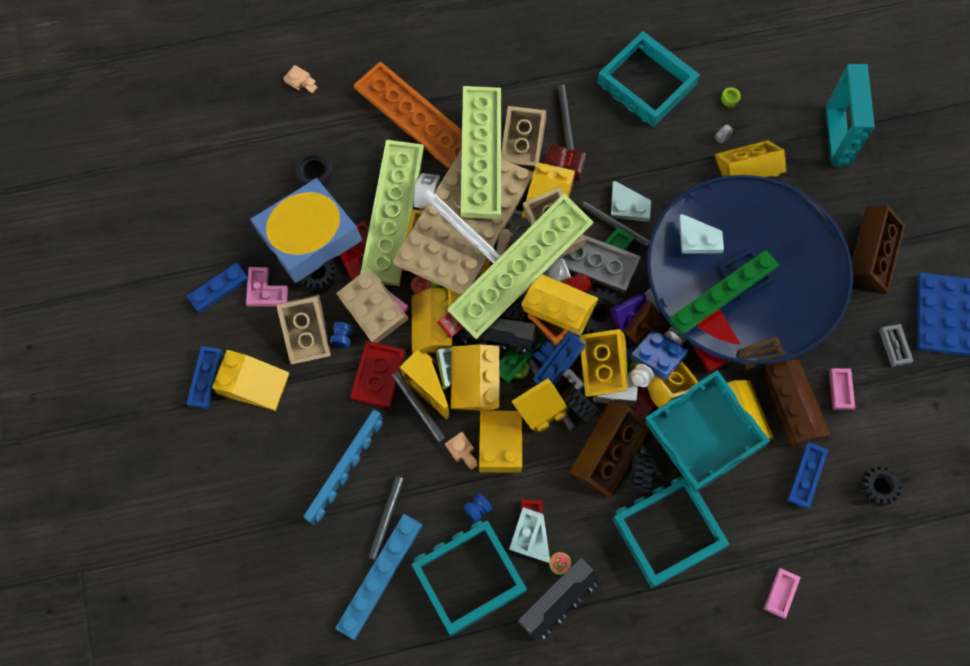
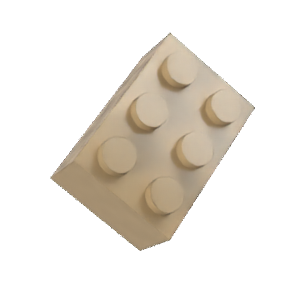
[523,187,586,258]
[336,269,409,343]

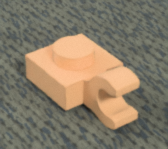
[283,65,317,93]
[445,432,478,470]

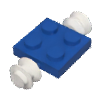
[630,326,688,387]

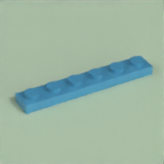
[303,410,383,525]
[335,514,423,640]

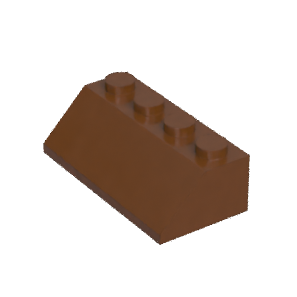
[852,205,906,294]
[760,360,831,448]
[569,401,650,498]

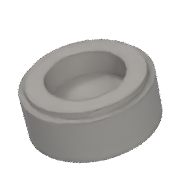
[714,124,733,143]

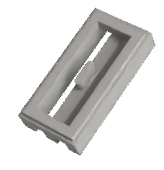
[879,324,914,367]
[563,369,585,393]

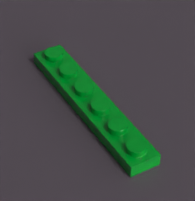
[669,250,779,335]

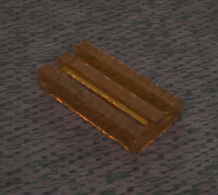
[737,336,785,371]

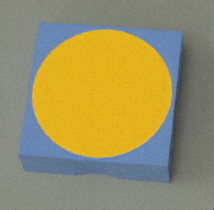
[251,178,362,283]

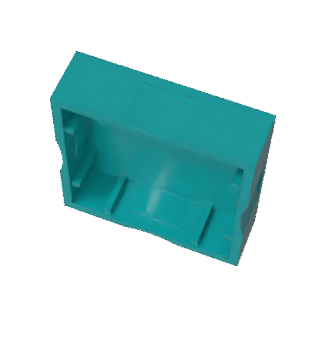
[645,370,770,493]

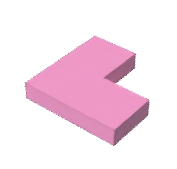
[246,267,288,307]

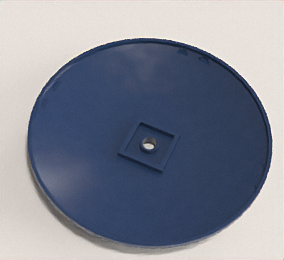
[647,175,853,365]

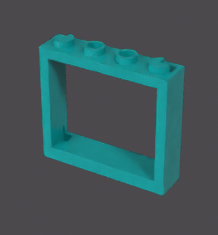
[597,31,700,127]
[825,64,875,167]
[612,476,730,589]
[411,520,527,637]

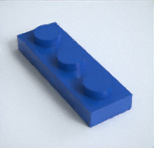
[187,263,248,313]
[533,331,586,386]
[186,346,223,409]
[787,442,828,509]

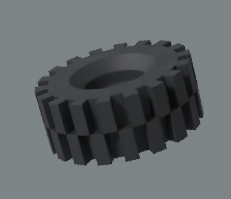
[581,288,623,335]

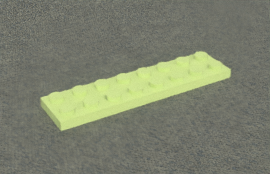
[460,86,501,219]
[361,140,424,286]
[447,194,594,339]

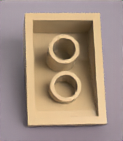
[501,106,546,167]
[276,295,331,364]

